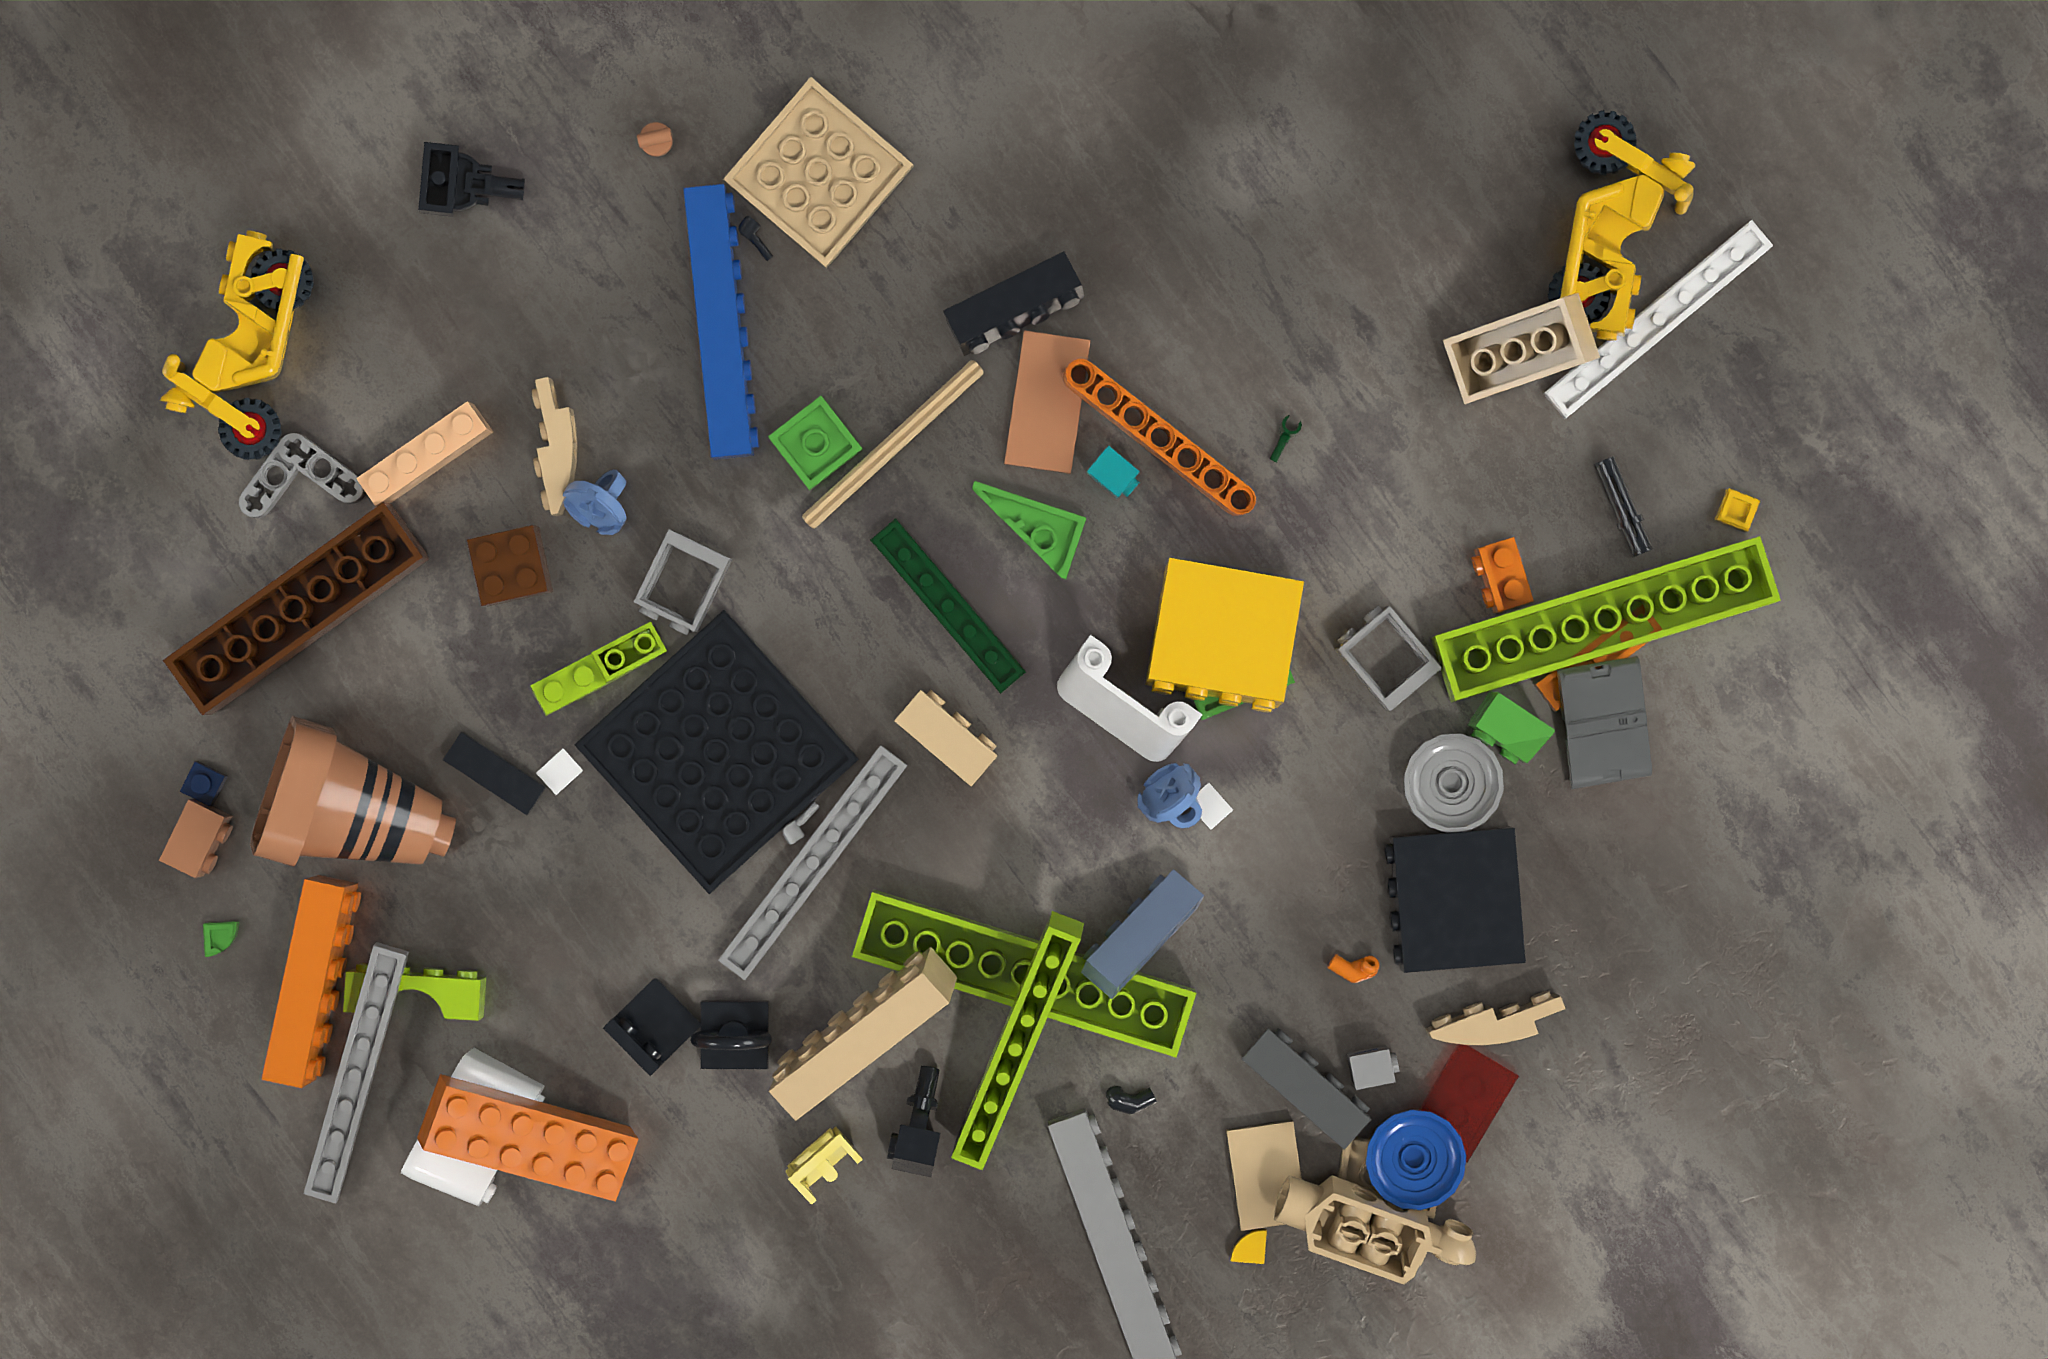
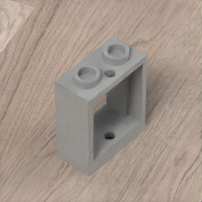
[634,529,732,635]
[1335,605,1442,712]

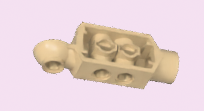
[1274,1175,1476,1284]

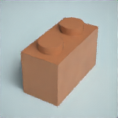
[159,799,233,878]

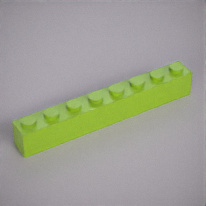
[951,911,1084,1170]

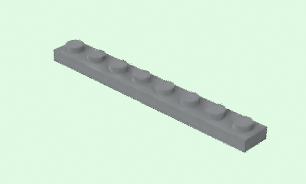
[718,745,908,980]
[303,942,409,1204]

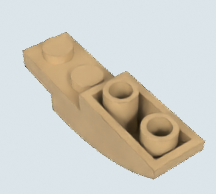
[532,377,577,516]
[1425,991,1565,1045]

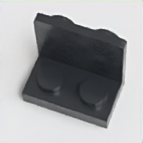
[603,978,701,1076]

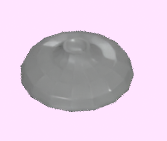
[1404,733,1504,833]

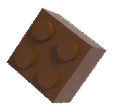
[467,525,553,607]

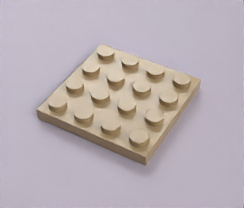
[723,77,914,269]

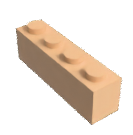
[356,401,493,507]

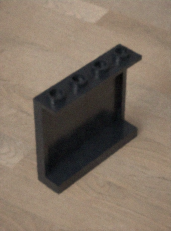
[1385,826,1526,973]

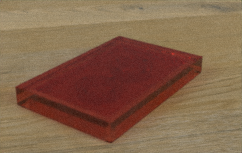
[1419,1044,1519,1163]

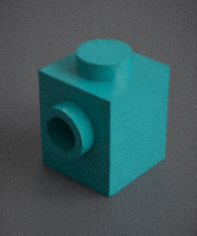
[1086,446,1140,499]

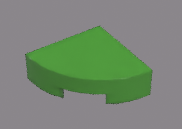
[203,921,239,957]

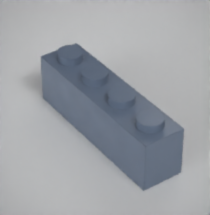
[1081,869,1204,999]

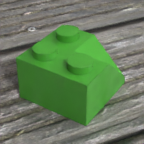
[1467,692,1555,765]

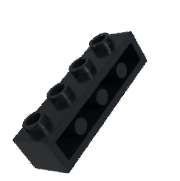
[943,251,1085,356]

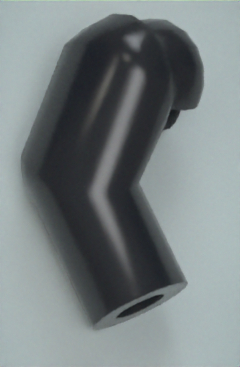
[1106,1086,1157,1115]

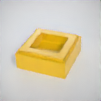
[1715,488,1760,532]

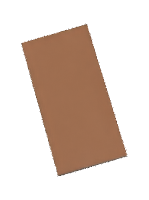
[1004,330,1091,474]

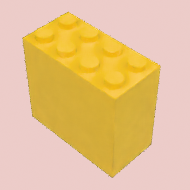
[1145,558,1304,712]

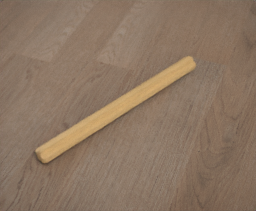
[802,360,983,529]

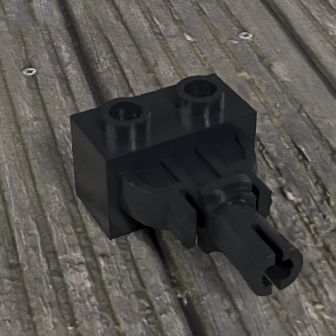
[418,142,525,217]
[887,1066,941,1177]

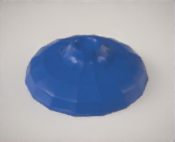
[1366,1110,1466,1210]

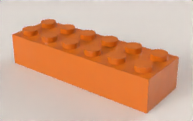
[261,875,361,1088]
[417,1074,639,1202]

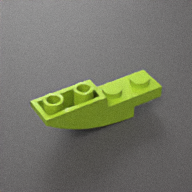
[530,622,667,716]

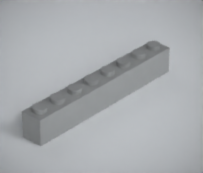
[1048,1108,1182,1359]

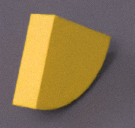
[1230,1229,1267,1264]

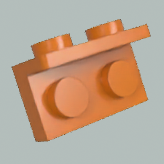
[1471,537,1534,613]

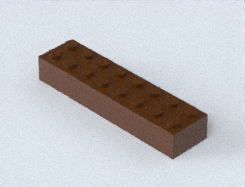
[163,502,430,715]

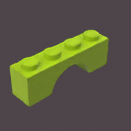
[343,963,486,1021]

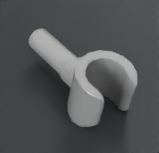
[783,801,820,845]

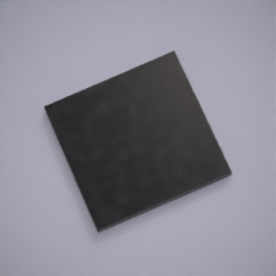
[574,610,859,894]

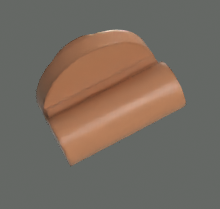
[637,122,673,157]

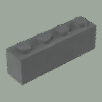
[1242,1027,1371,1150]

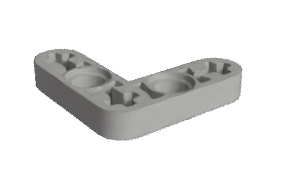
[239,433,366,518]

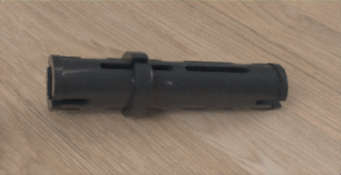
[1594,456,1653,557]

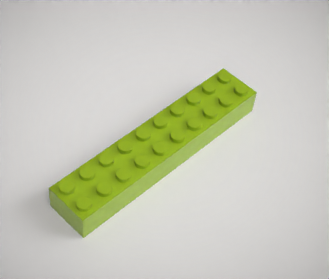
[1431,536,1781,703]
[852,889,1196,1058]

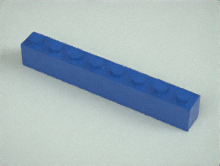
[683,184,759,460]

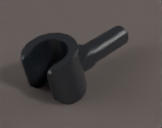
[738,216,773,261]

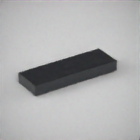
[443,732,547,815]

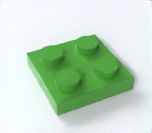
[768,396,863,490]

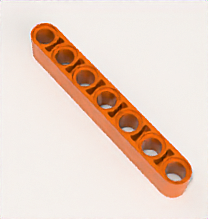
[1063,359,1256,516]

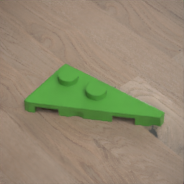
[972,481,1086,580]

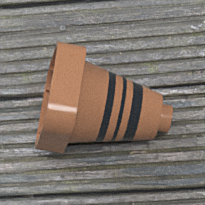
[250,716,456,867]

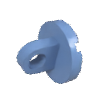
[563,469,627,535]
[1137,763,1202,828]

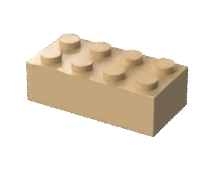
[1443,293,1600,404]

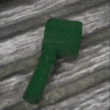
[1270,415,1302,463]

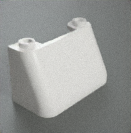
[1057,635,1202,762]
[401,1048,545,1206]

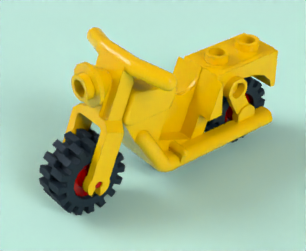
[1548,110,1695,341]
[160,230,314,460]

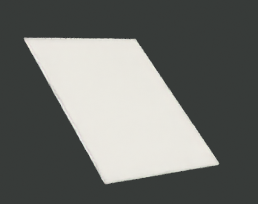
[536,749,583,795]
[1191,783,1233,830]

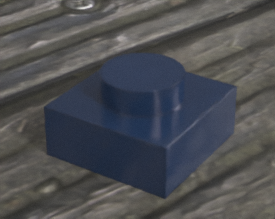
[180,761,228,806]

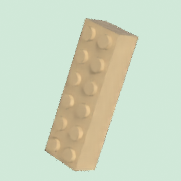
[769,947,957,1121]

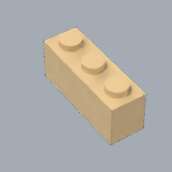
[894,689,998,787]

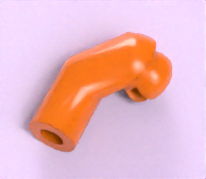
[1327,954,1380,983]

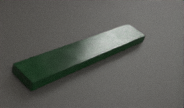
[870,518,1026,694]

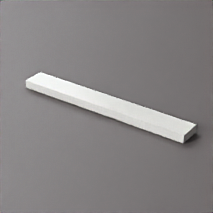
[1543,220,1773,419]

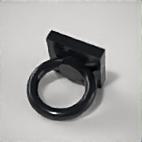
[690,1000,772,1069]

